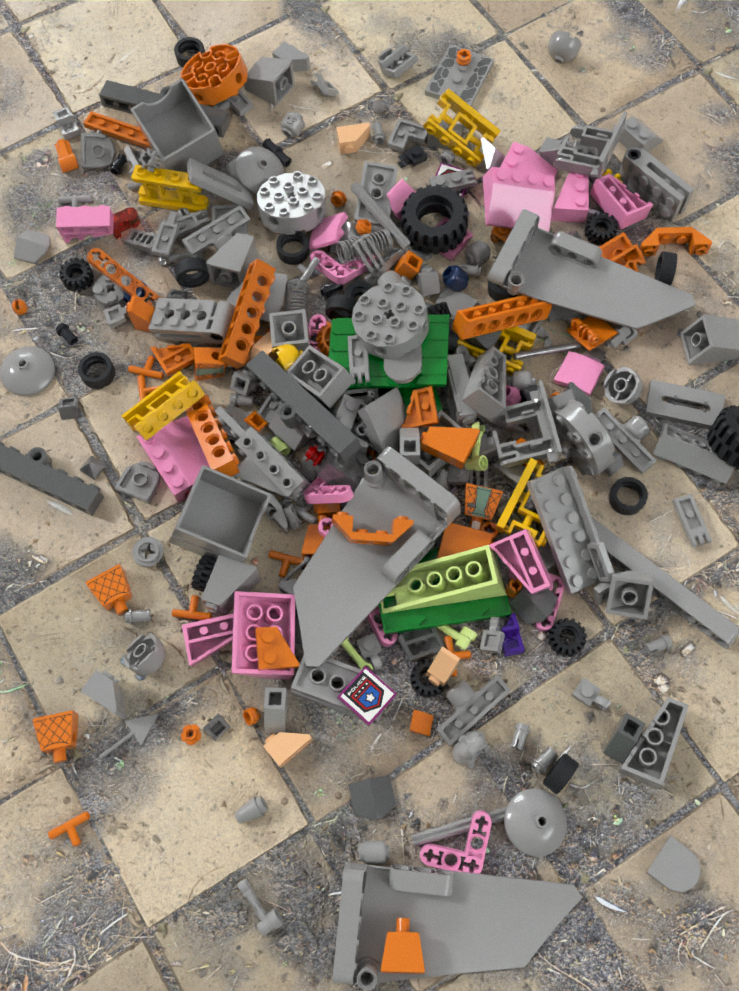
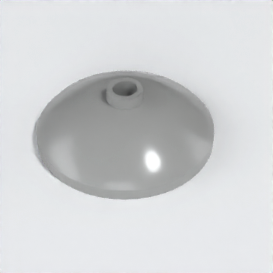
[235,146,284,194]
[0,346,55,396]
[504,788,567,856]

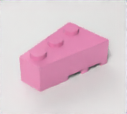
[551,172,589,223]
[589,174,653,230]
[56,205,114,243]
[489,529,554,594]
[182,613,234,666]

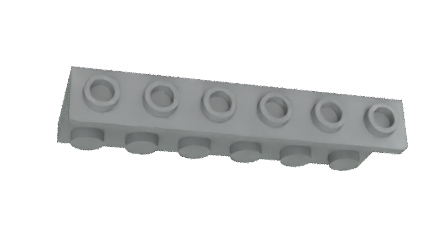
[526,466,600,594]

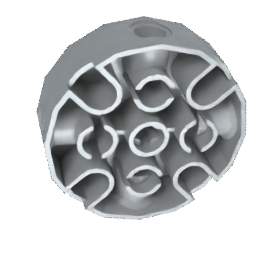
[257,171,327,235]
[352,282,430,359]
[552,400,616,477]

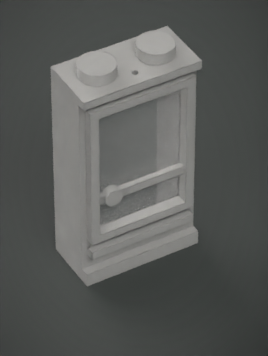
[442,354,478,428]

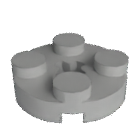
[92,272,128,307]

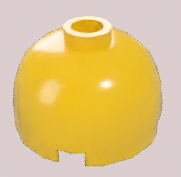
[272,344,303,372]

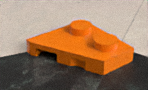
[150,343,194,377]
[402,386,439,428]
[255,627,299,671]

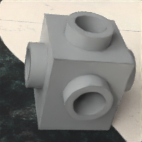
[229,367,259,396]

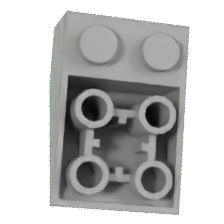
[331,393,376,451]

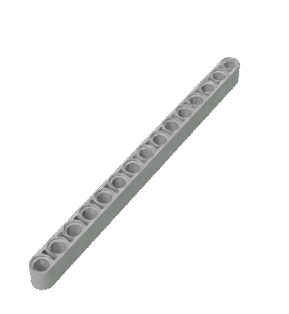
[491,460,739,649]

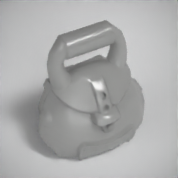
[453,730,490,769]

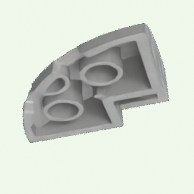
[227,273,288,324]
[357,388,406,455]

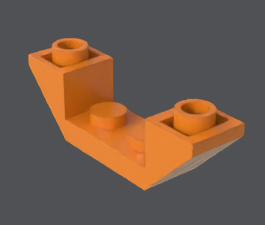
[639,227,712,257]
[332,512,414,546]

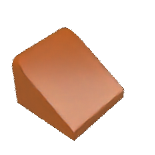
[244,410,268,432]
[409,710,434,736]

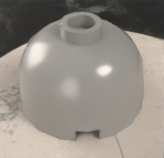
[548,31,582,64]
[604,367,643,405]
[123,633,166,675]

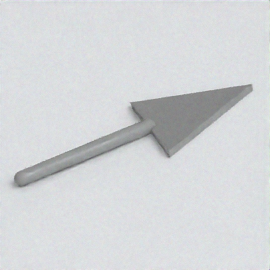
[99,714,159,759]

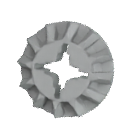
[132,537,164,568]

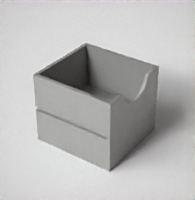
[130,78,224,173]
[168,465,272,562]

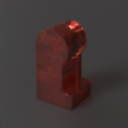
[113,207,141,240]

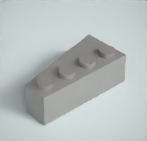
[462,346,506,420]
[618,697,689,789]

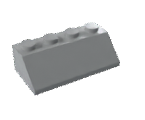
[653,423,735,484]

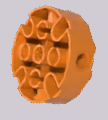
[181,44,248,106]

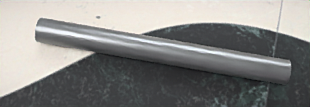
[513,342,581,360]

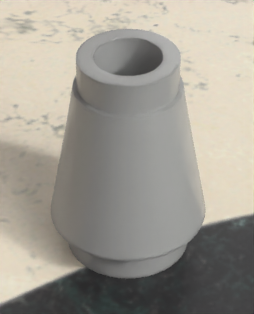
[235,796,268,824]

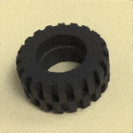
[401,184,468,255]
[707,405,739,470]

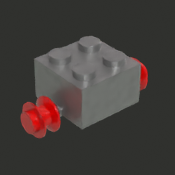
[305,445,371,493]

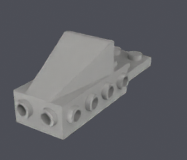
[215,406,311,501]

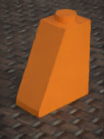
[420,427,480,469]
[436,523,494,559]

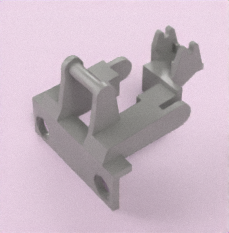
[539,111,627,183]
[471,380,562,468]

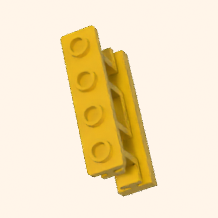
[422,88,501,167]
[131,165,209,213]
[455,307,537,376]
[121,371,205,440]
[495,458,548,550]

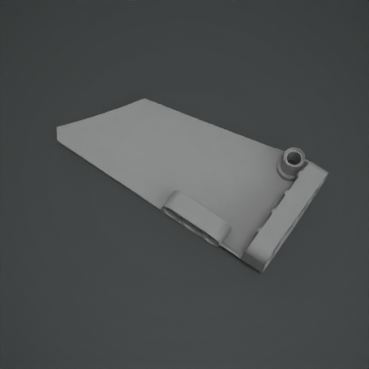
[487,209,695,329]
[293,446,461,667]
[332,862,582,991]

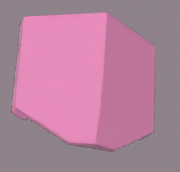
[387,179,416,220]

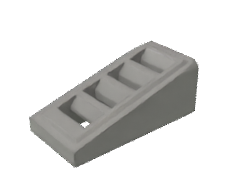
[123,228,156,256]

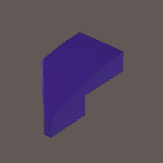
[501,613,525,657]

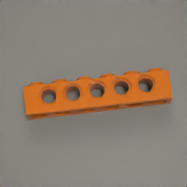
[218,259,276,369]
[451,295,553,340]
[185,395,240,477]

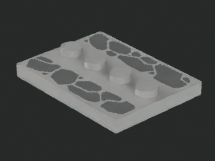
[425,45,494,106]

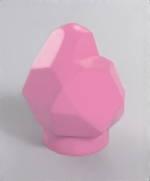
[506,386,521,407]

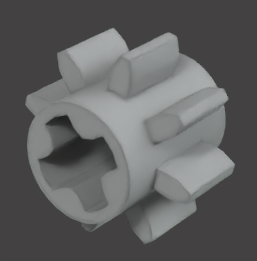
[139,148,162,172]

